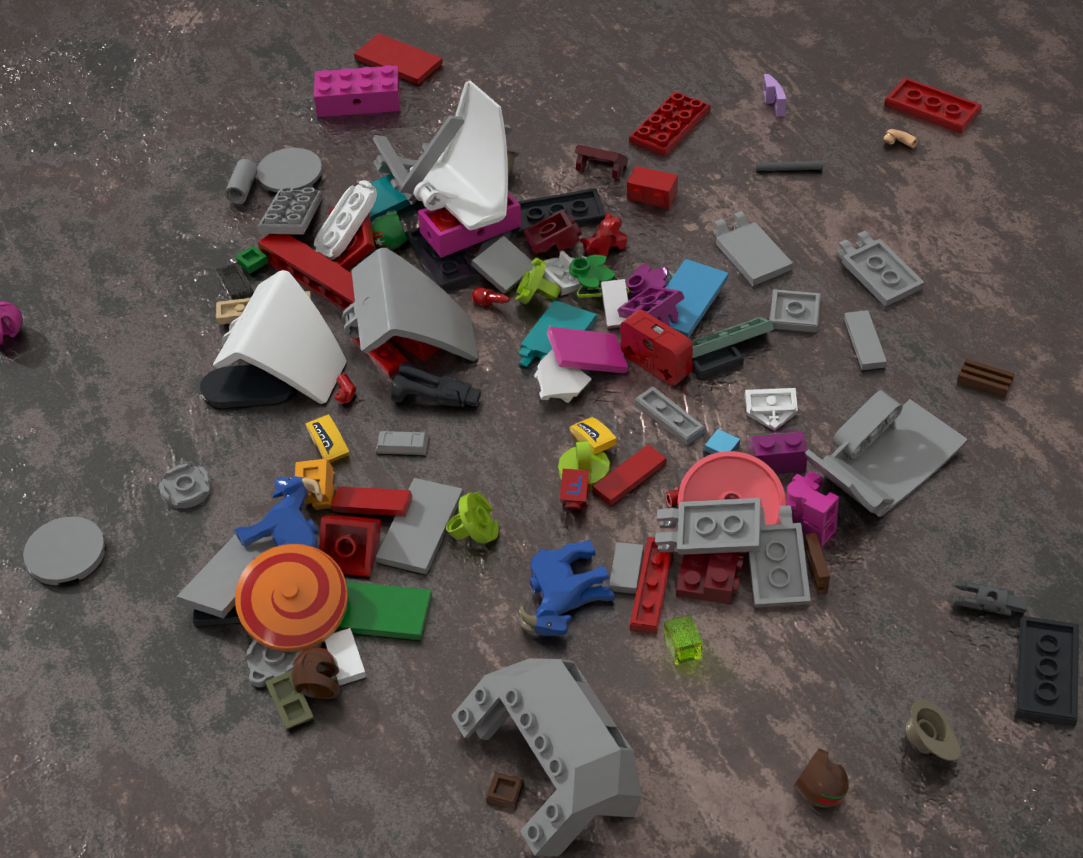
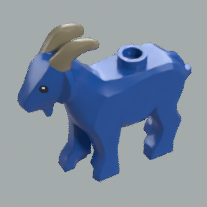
[519,540,615,636]

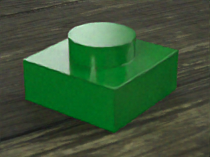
[235,245,268,274]

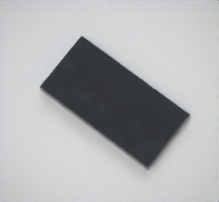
[516,188,606,238]
[405,228,480,291]
[1015,616,1079,726]

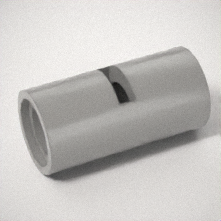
[225,159,258,204]

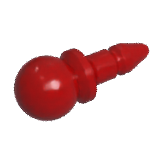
[471,288,510,306]

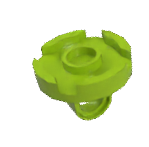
[516,258,561,304]
[558,441,610,490]
[446,492,499,545]

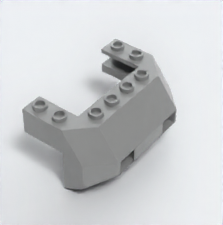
[452,658,642,856]

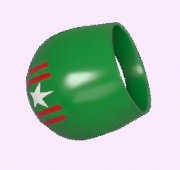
[371,210,408,251]

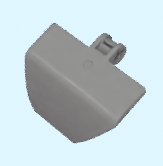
[342,248,478,361]

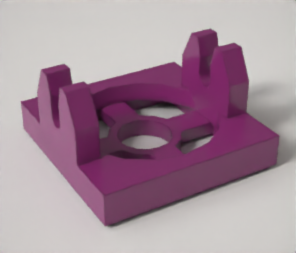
[617,286,685,326]

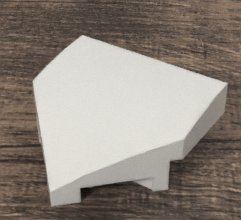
[543,251,587,296]
[534,349,591,403]
[745,388,798,431]

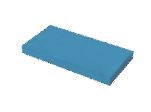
[651,259,728,338]

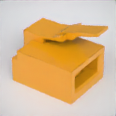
[295,458,336,510]

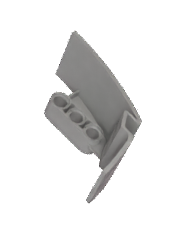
[805,390,968,517]

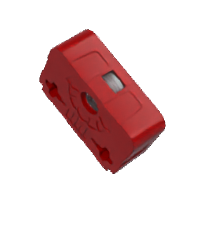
[620,309,693,386]

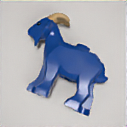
[234,476,323,559]

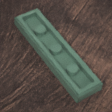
[691,317,774,358]

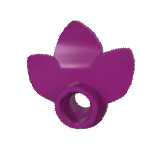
[626,263,669,295]

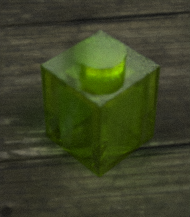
[664,615,702,665]

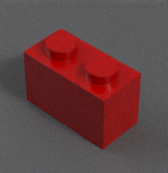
[627,166,678,209]

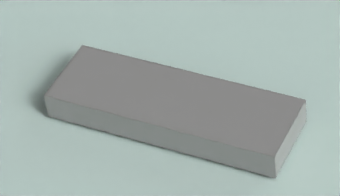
[844,310,887,370]
[635,386,705,446]

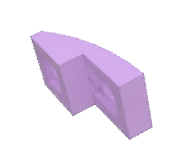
[763,74,786,117]

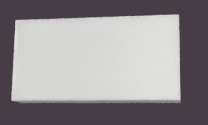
[601,279,628,329]
[325,628,366,686]

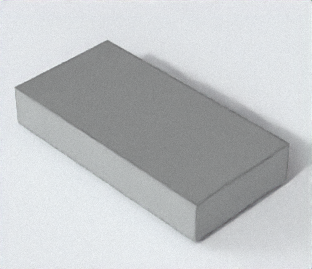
[609,542,643,594]

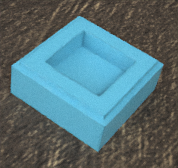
[705,429,740,454]

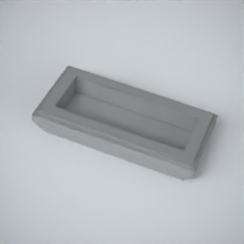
[376,431,429,455]

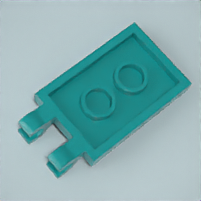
[369,173,419,223]
[518,300,597,368]

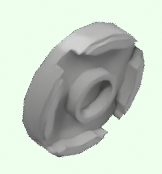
[159,464,212,508]

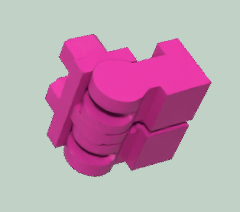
[786,471,839,548]

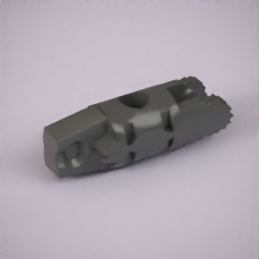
[952,580,1028,616]

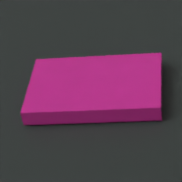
[547,327,629,374]

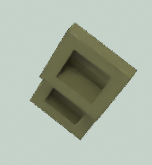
[265,670,314,730]

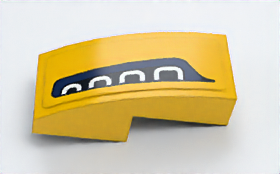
[305,414,349,463]
[570,417,617,455]

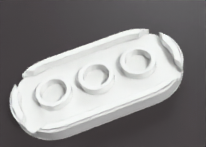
[314,180,377,260]

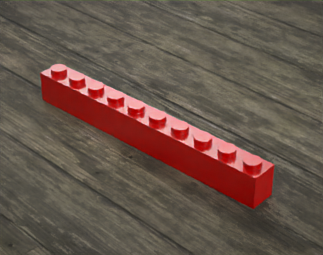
[258,234,440,361]

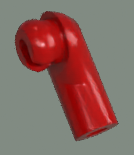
[334,374,356,404]

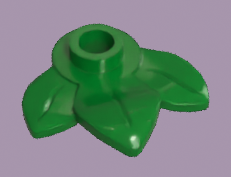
[569,255,615,289]

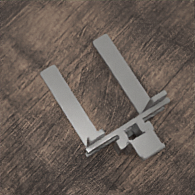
[373,115,512,205]

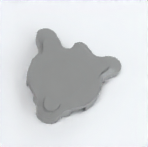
[246,640,322,687]

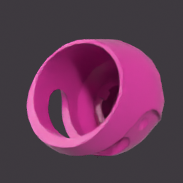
[0,301,23,345]

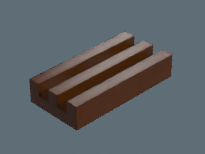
[957,359,1015,397]
[804,533,830,594]

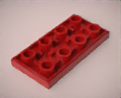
[629,91,711,157]

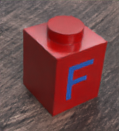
[559,468,591,510]

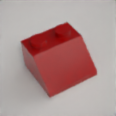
[319,514,381,577]

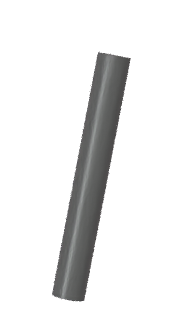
[756,161,823,171]

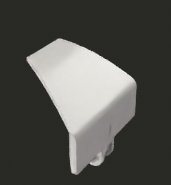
[410,81,508,230]
[213,270,347,404]

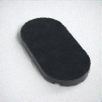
[200,364,297,408]

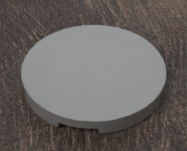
[257,148,323,192]
[23,517,105,585]

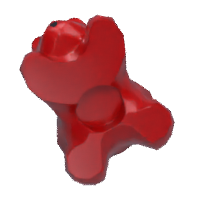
[580,212,628,258]

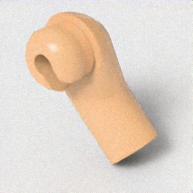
[884,129,918,148]

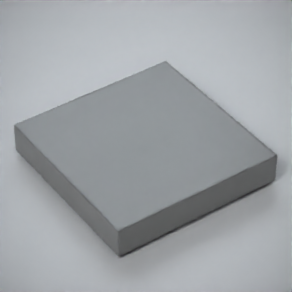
[471,236,534,295]
[769,289,821,333]

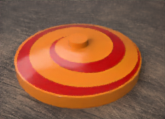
[235,544,348,652]

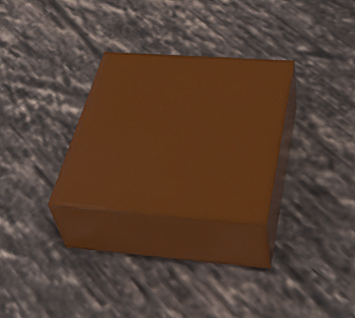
[486,772,524,810]

